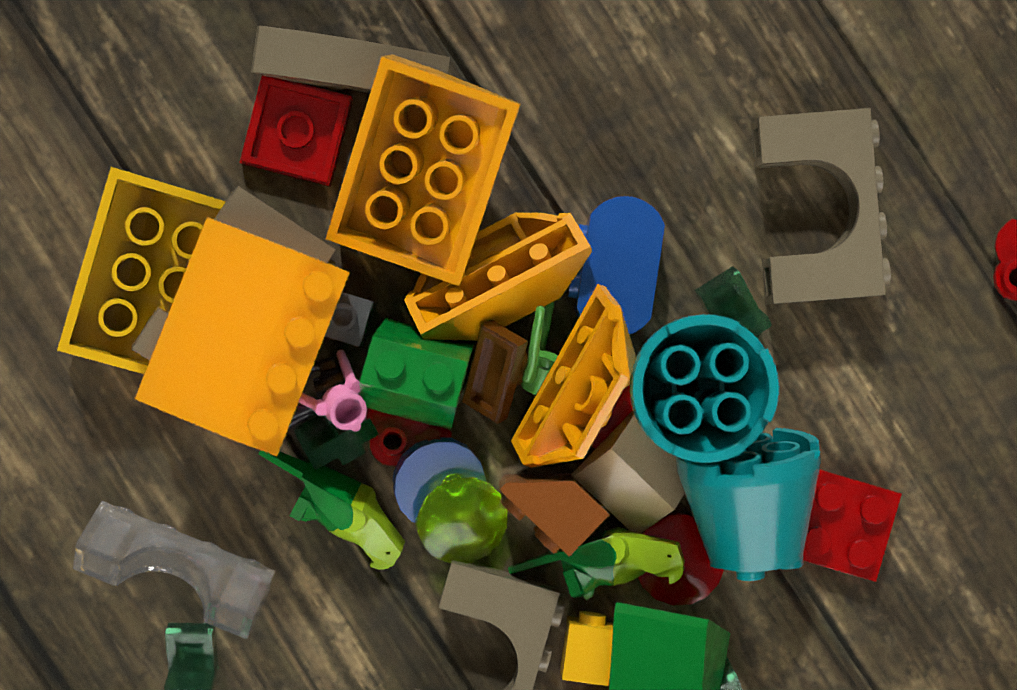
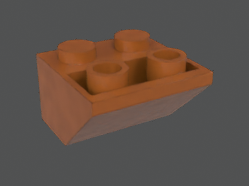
[499,473,609,557]

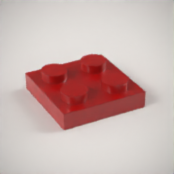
[803,469,902,582]

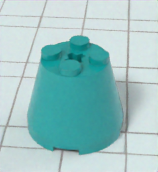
[630,315,779,463]
[676,428,821,581]

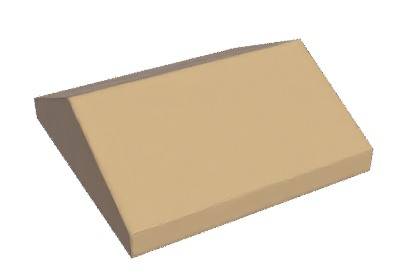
[571,411,685,534]

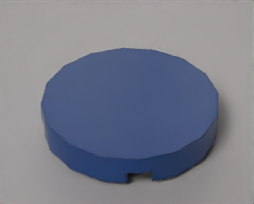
[393,437,486,529]

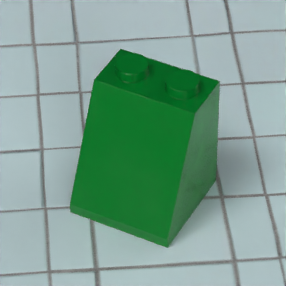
[359,318,475,430]
[609,602,731,690]

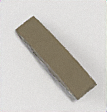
[251,25,450,94]

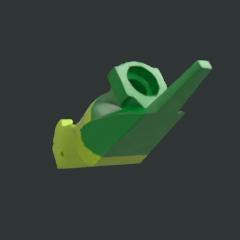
[259,450,406,570]
[508,527,685,600]

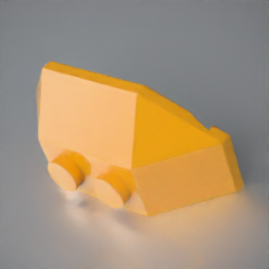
[404,213,592,341]
[511,284,636,468]

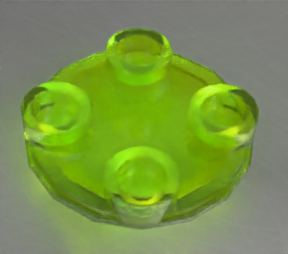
[415,473,508,563]

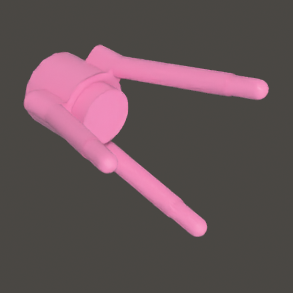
[299,350,367,432]

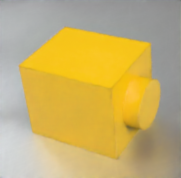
[560,611,613,686]

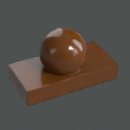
[462,320,528,424]

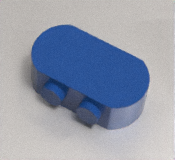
[568,196,665,334]

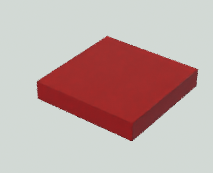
[239,75,353,187]

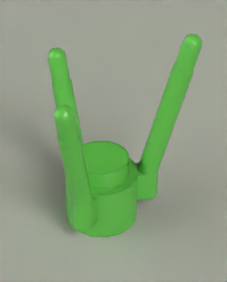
[521,302,558,395]

